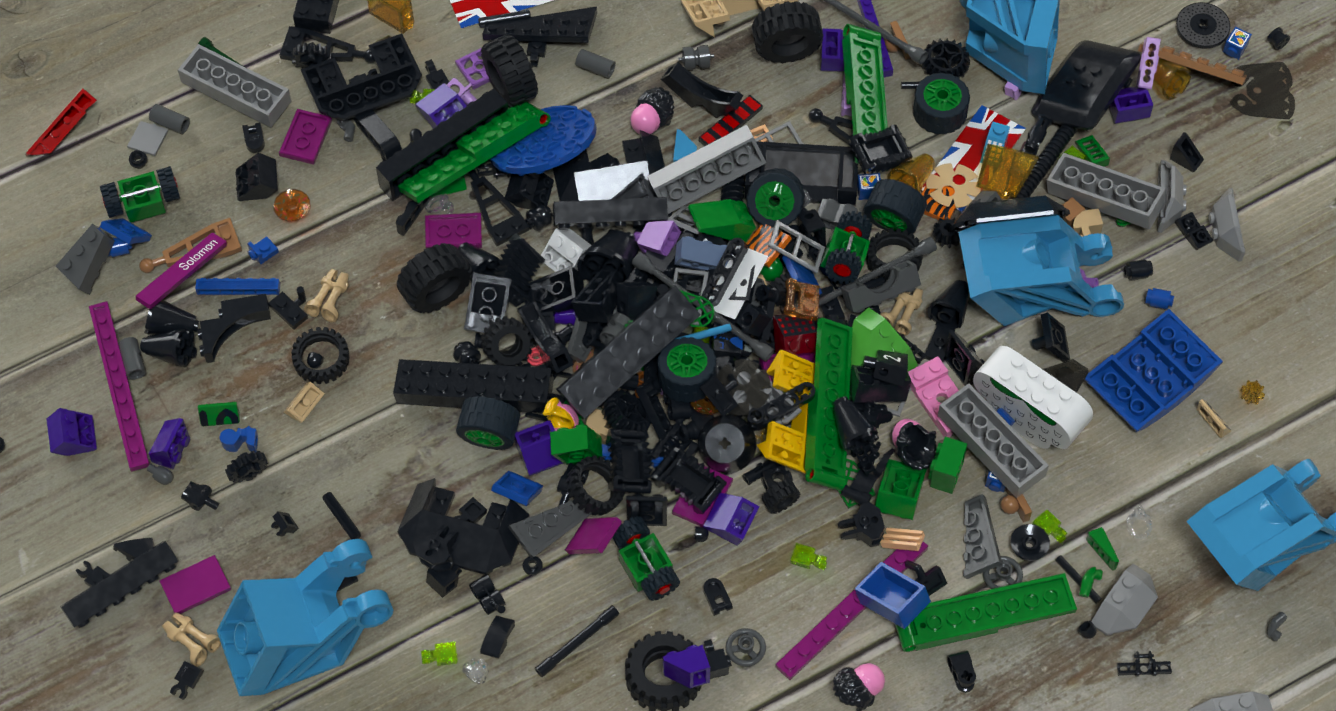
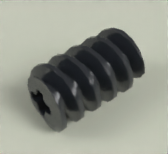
[721,175,745,202]

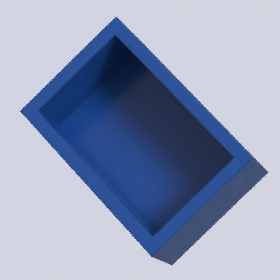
[855,562,931,629]

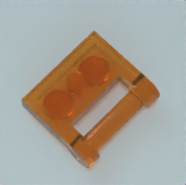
[784,278,820,321]

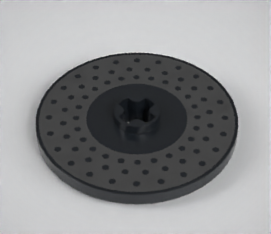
[1176,2,1230,48]

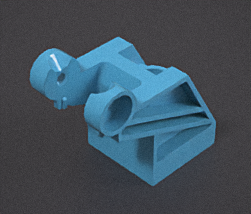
[959,0,1060,94]
[958,215,1124,326]
[1186,459,1336,591]
[217,539,394,696]

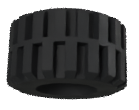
[481,316,533,366]

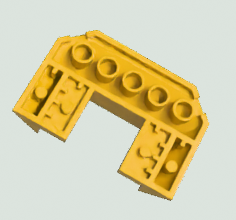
[757,350,815,474]

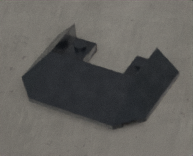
[301,33,422,121]
[553,130,665,201]
[949,195,1070,232]
[397,478,530,575]

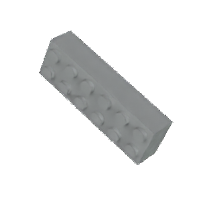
[178,44,291,127]
[647,125,766,214]
[1047,153,1166,230]
[938,383,1049,498]

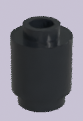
[1123,259,1153,280]

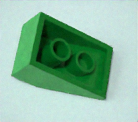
[688,199,756,243]
[875,459,927,520]

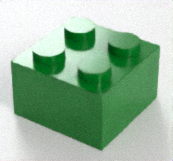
[550,424,603,465]
[928,436,968,494]

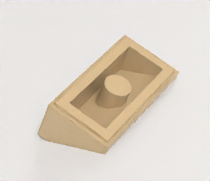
[284,382,325,423]
[1197,399,1231,438]

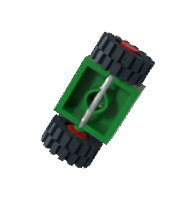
[100,166,180,223]
[821,211,872,284]
[612,516,680,601]

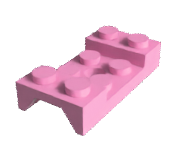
[908,356,959,438]

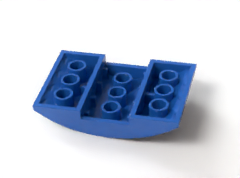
[1083,309,1223,432]

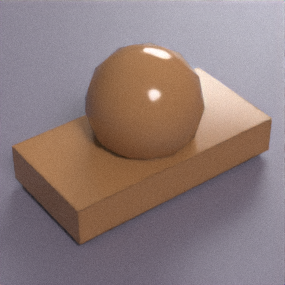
[884,21,911,60]
[1000,488,1032,523]

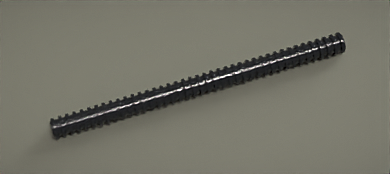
[962,125,1078,269]

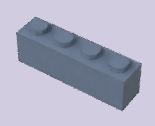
[674,236,732,271]

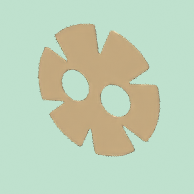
[926,163,981,208]

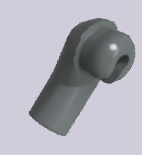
[337,119,355,142]
[1267,612,1287,641]

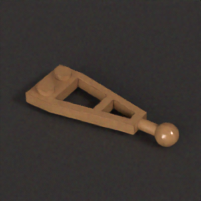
[139,218,242,273]

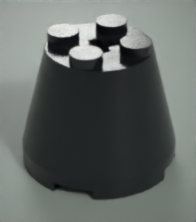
[577,229,639,282]
[698,414,757,473]

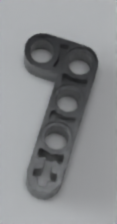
[353,110,402,161]

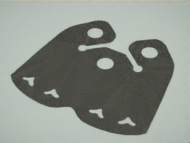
[1230,62,1295,119]

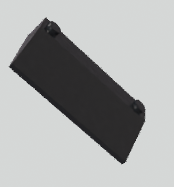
[745,141,858,205]

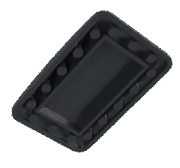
[1031,40,1141,130]

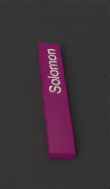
[136,232,227,309]

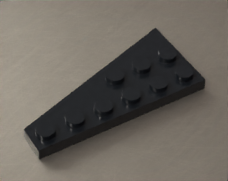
[482,6,597,43]

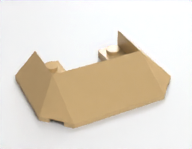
[681,0,798,37]

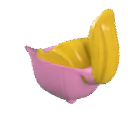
[543,398,579,431]

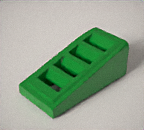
[1075,135,1110,167]
[1086,527,1119,571]

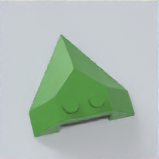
[851,307,918,372]

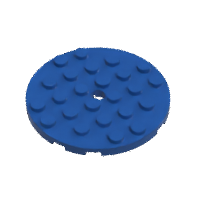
[491,105,597,176]

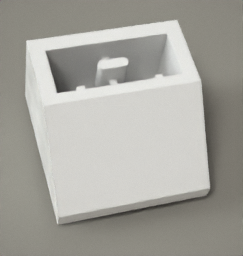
[541,228,591,272]

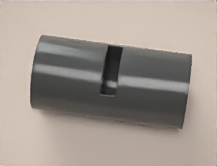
[575,49,616,78]
[149,104,190,134]
[119,337,146,380]

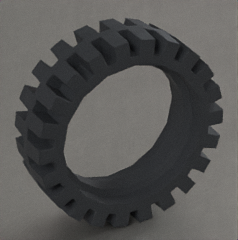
[867,228,923,280]
[291,327,350,384]
[566,456,625,516]

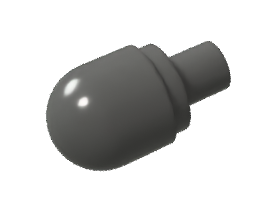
[147,464,173,485]

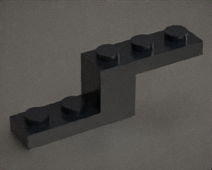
[625,230,694,283]

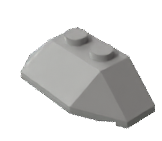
[1158,160,1187,233]
[1208,188,1245,262]
[733,358,802,424]
[1091,564,1158,636]
[1189,691,1273,711]

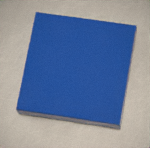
[100,218,152,244]
[782,255,822,297]
[491,471,543,506]

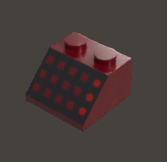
[773,311,817,355]

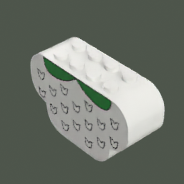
[973,346,1093,449]

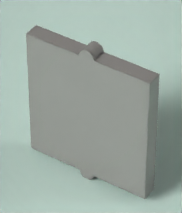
[127,121,168,156]

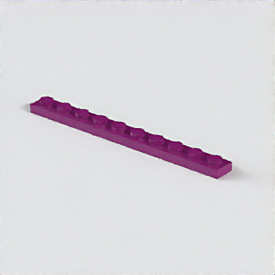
[89,301,150,472]
[775,541,928,680]

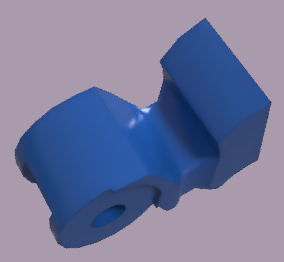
[219,426,258,453]

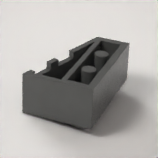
[56,224,115,295]

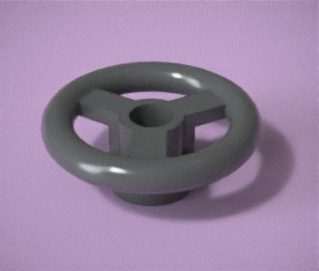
[983,556,1023,589]
[726,628,766,666]

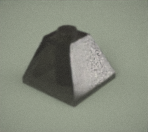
[1042,359,1089,393]

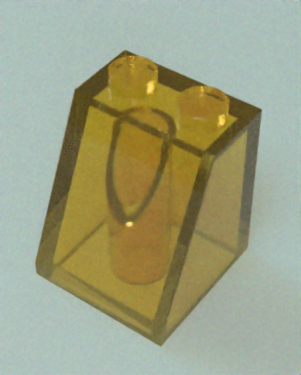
[367,0,414,34]
[976,144,1039,199]

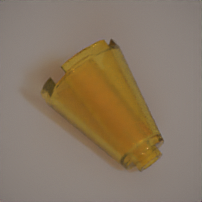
[1145,55,1191,100]
[887,153,935,193]

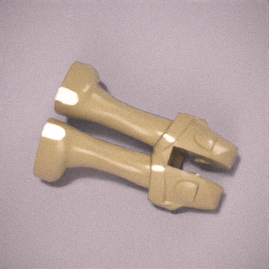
[304,269,349,322]
[880,288,923,336]
[162,613,221,667]

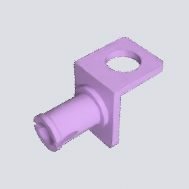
[447,78,477,105]

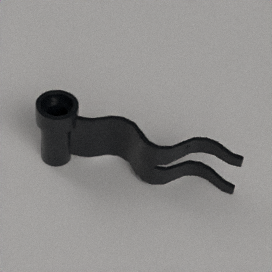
[841,441,895,507]

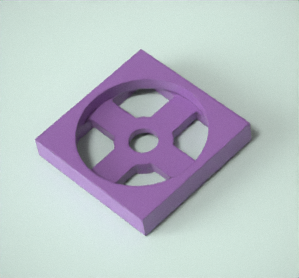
[455,48,490,90]

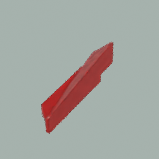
[25,88,97,156]

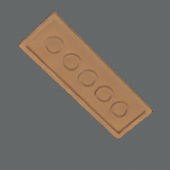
[1138,42,1247,85]

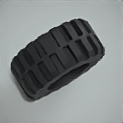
[752,1,824,63]
[481,34,538,107]
[397,243,472,313]
[625,631,702,711]

